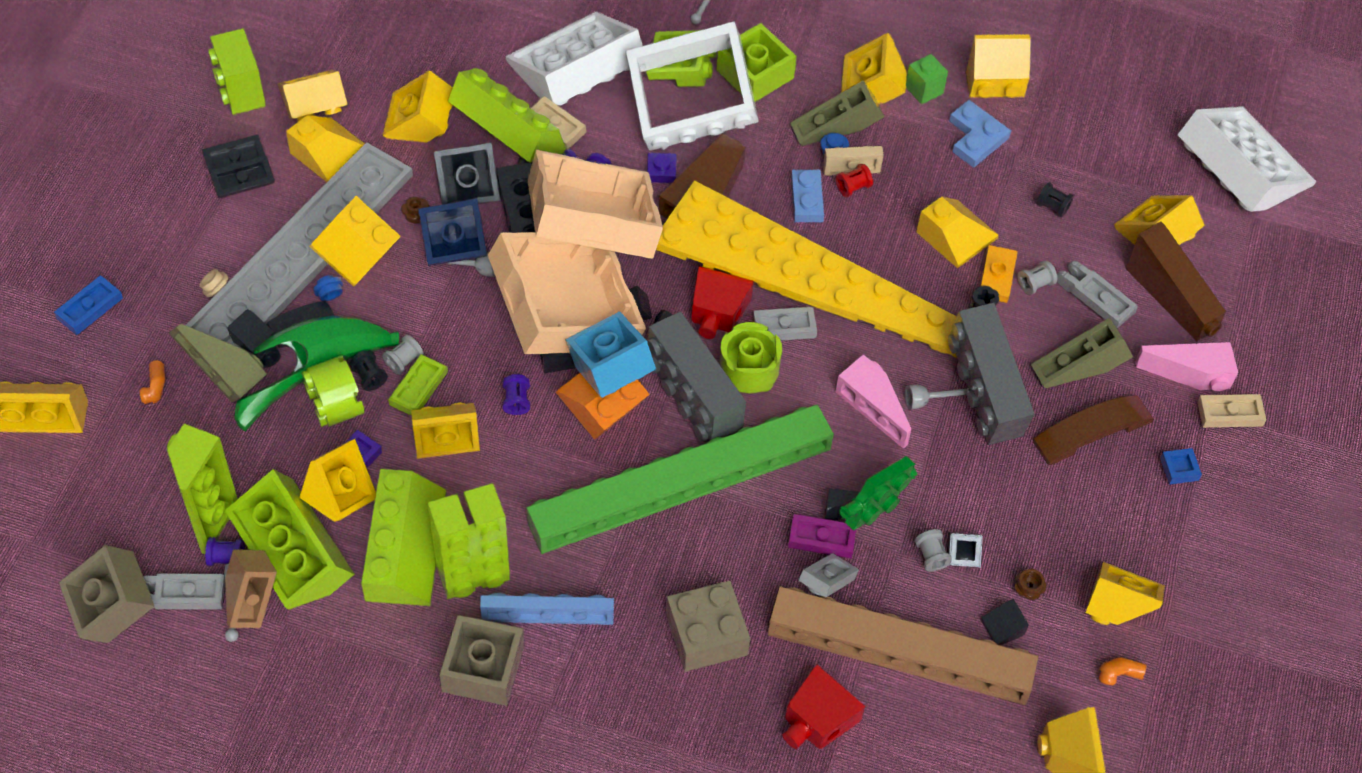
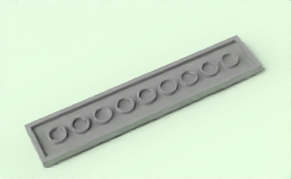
[177,142,413,350]

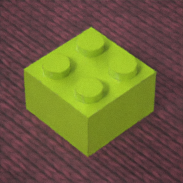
[717,23,797,102]
[208,28,266,115]

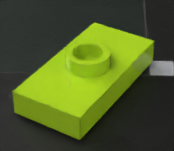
[388,354,448,416]

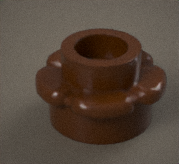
[401,197,430,224]
[1014,569,1046,600]

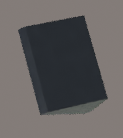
[434,142,500,205]

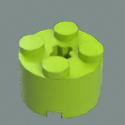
[719,322,782,393]
[302,355,365,427]

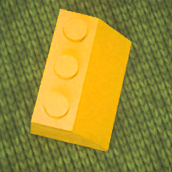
[0,382,88,433]

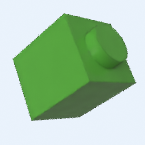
[906,54,948,105]

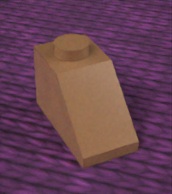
[225,550,277,628]

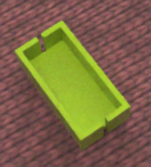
[428,483,510,599]

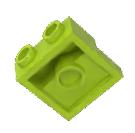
[646,30,717,87]

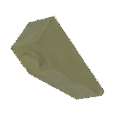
[791,80,885,146]
[1031,318,1133,388]
[169,324,267,402]

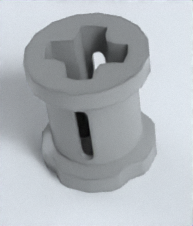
[1018,260,1057,295]
[382,335,424,375]
[915,529,952,572]

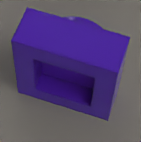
[647,153,677,183]
[345,430,382,468]

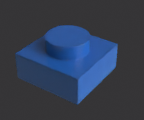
[1160,448,1202,485]

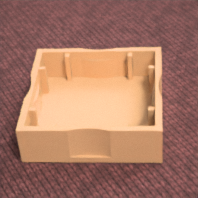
[528,150,663,259]
[488,232,646,354]

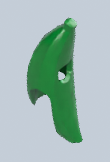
[234,315,399,432]

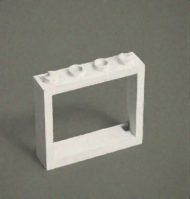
[626,21,759,151]

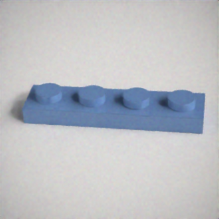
[480,593,614,625]

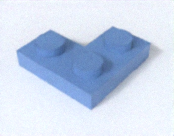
[949,100,1011,168]

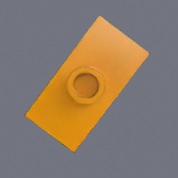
[981,245,1018,303]

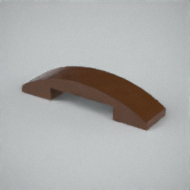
[1033,395,1154,466]

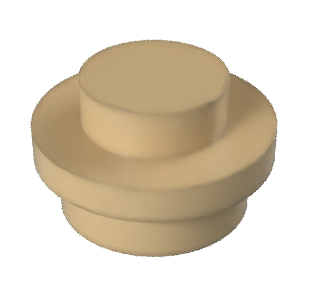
[200,269,228,297]

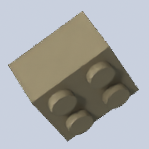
[59,545,155,643]
[666,581,750,672]
[440,615,524,706]

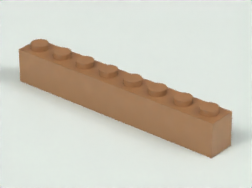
[768,587,1039,705]

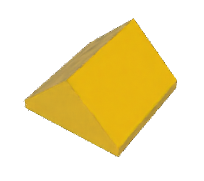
[299,439,376,522]

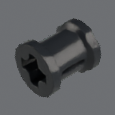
[1036,182,1074,218]
[969,286,999,309]
[349,350,388,391]

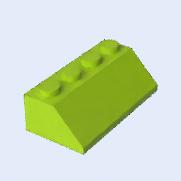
[448,68,566,163]
[167,424,238,554]
[225,469,354,609]
[361,469,447,606]

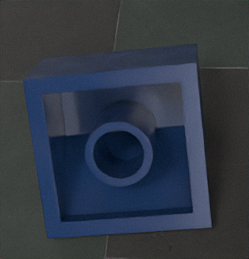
[419,199,487,266]

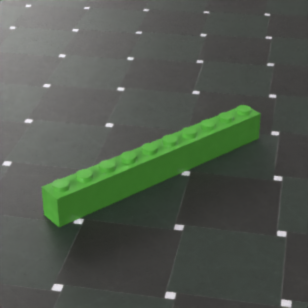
[527,404,834,554]

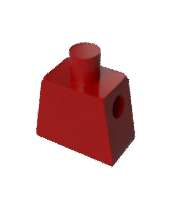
[691,266,754,339]
[782,665,865,749]

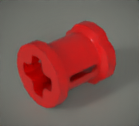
[836,164,873,197]

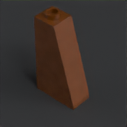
[659,133,746,219]
[1126,221,1226,342]

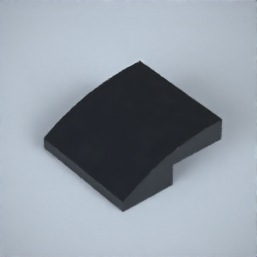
[202,134,275,199]

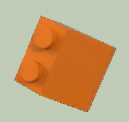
[556,373,650,440]

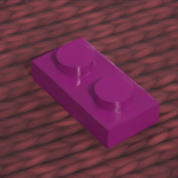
[788,514,856,559]

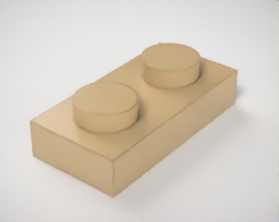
[531,96,587,149]
[823,146,884,176]
[1197,394,1266,428]

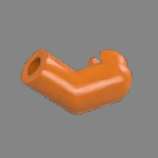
[140,360,166,404]
[1098,657,1146,686]

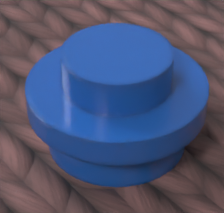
[821,133,849,155]
[313,275,343,301]

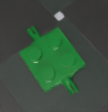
[840,456,917,530]

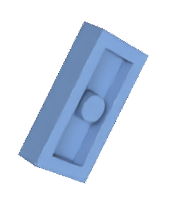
[791,170,824,222]

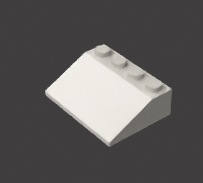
[505,12,642,106]
[1178,107,1316,212]

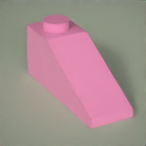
[1135,342,1238,391]
[836,354,911,449]

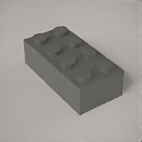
[948,303,1035,445]
[647,311,746,444]

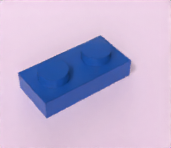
[54,275,123,336]

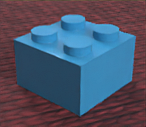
[565,311,656,398]

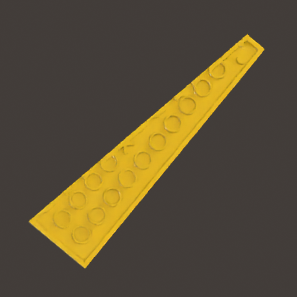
[656,180,957,358]

